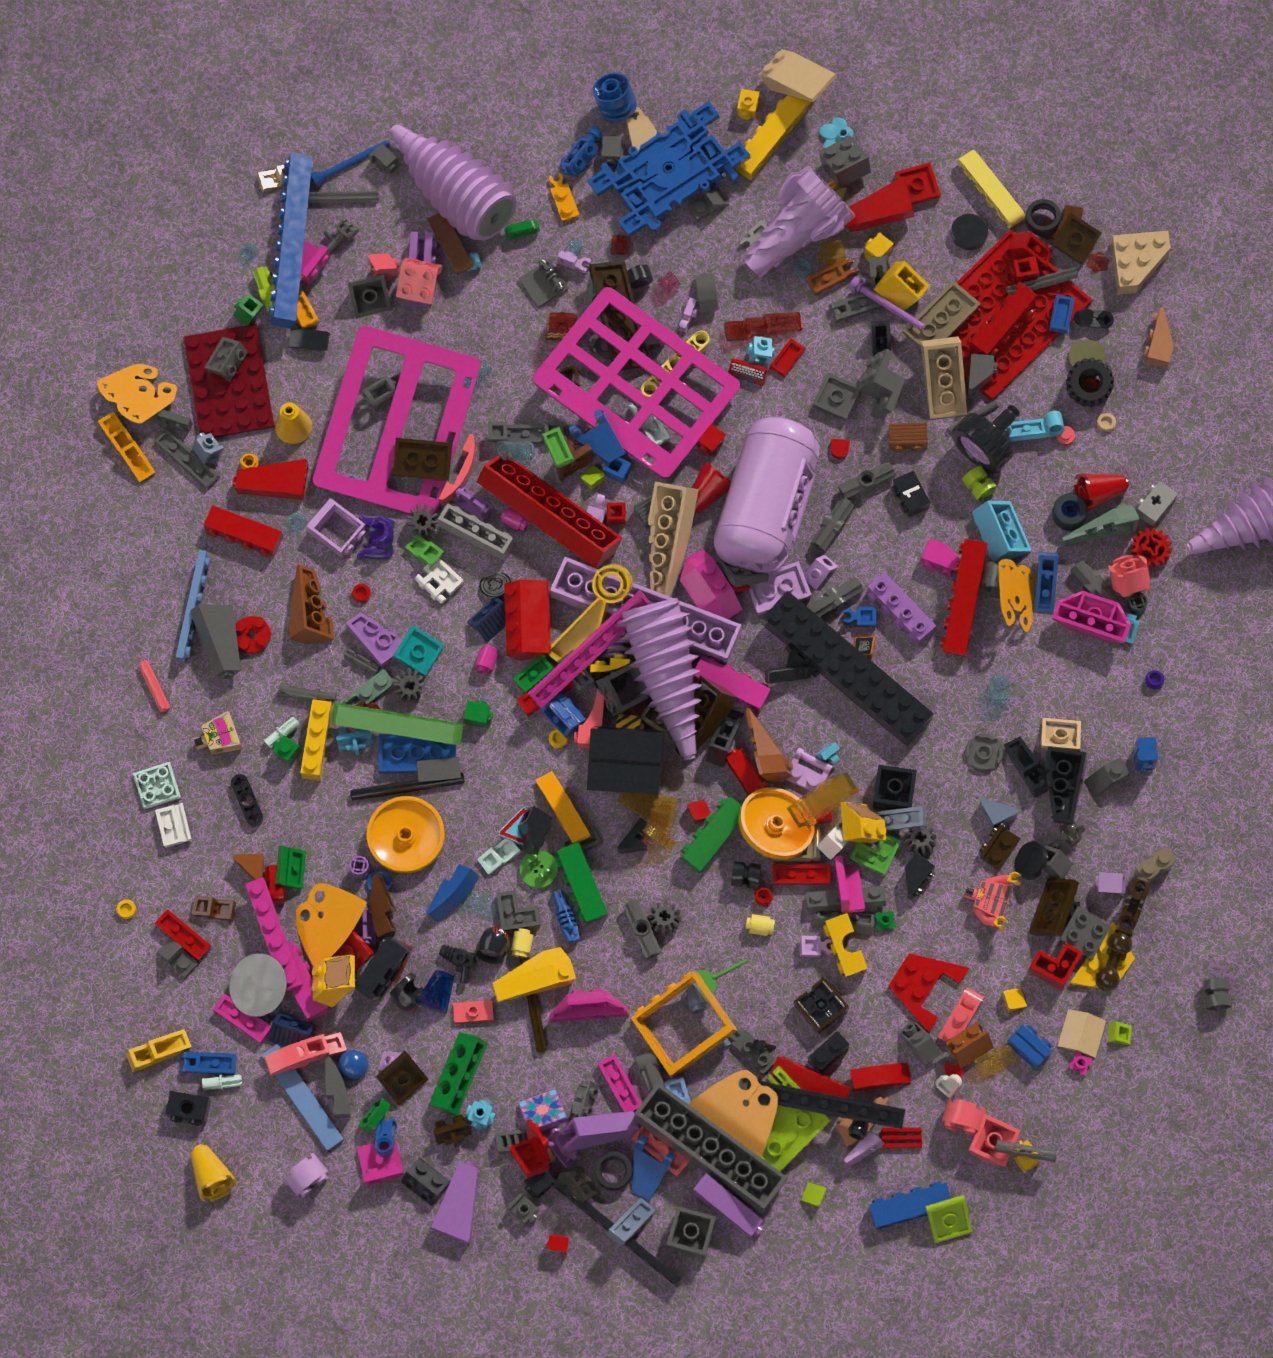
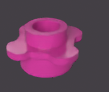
[1069,1052,1092,1075]

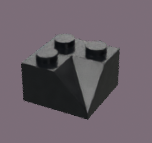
[872,764,917,810]

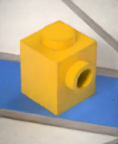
[737,89,759,120]
[864,232,894,261]
[1011,1140,1041,1173]

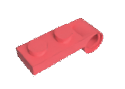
[938,987,984,1042]

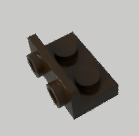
[979,823,1021,871]

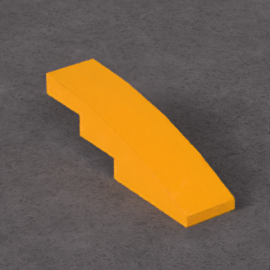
[98,411,155,483]
[535,771,591,844]

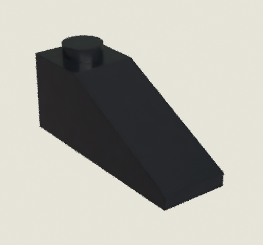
[705,709,744,767]

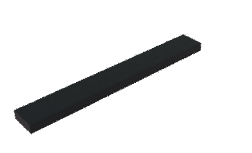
[747,1079,906,1129]
[553,1178,682,1287]

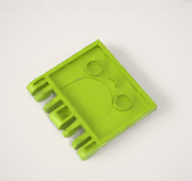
[743,1066,831,1172]

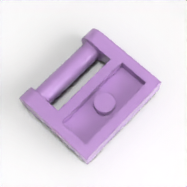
[786,747,834,795]

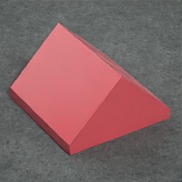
[969,1114,1021,1167]

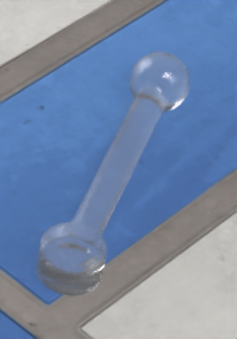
[328,641,341,671]

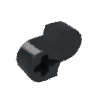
[1074,309,1114,328]

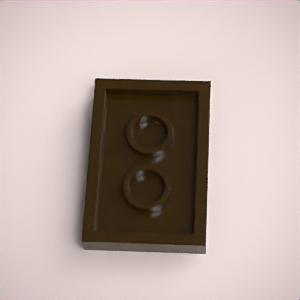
[392,438,452,481]
[1029,878,1079,937]

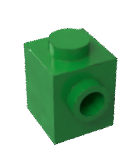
[233,293,263,325]
[463,700,493,728]
[273,735,301,766]

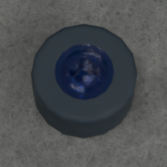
[1052,493,1087,531]

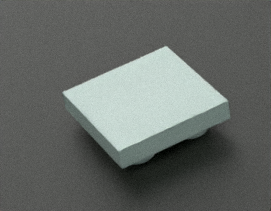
[133,762,181,810]

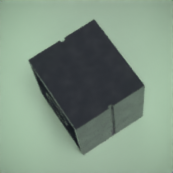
[587,726,665,795]

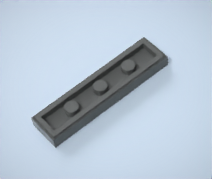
[154,429,220,490]

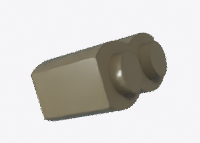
[1134,847,1176,885]

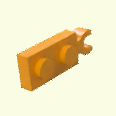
[549,173,579,222]

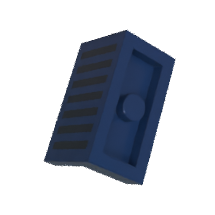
[467,598,505,642]
[268,1012,316,1047]

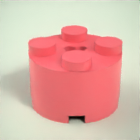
[1109,555,1150,597]
[942,1098,986,1137]

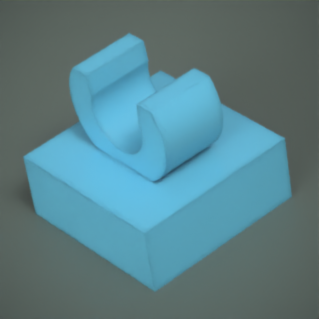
[816,742,840,764]

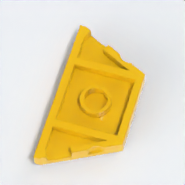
[1070,922,1135,991]

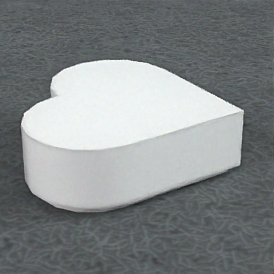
[936,1074,962,1098]

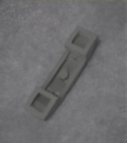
[488,422,564,445]

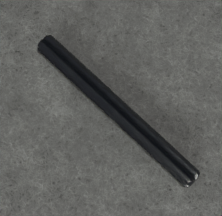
[350,772,465,801]

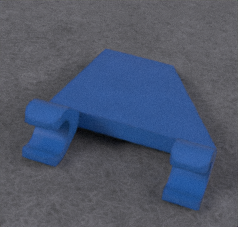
[569,410,626,463]
[632,1135,676,1202]

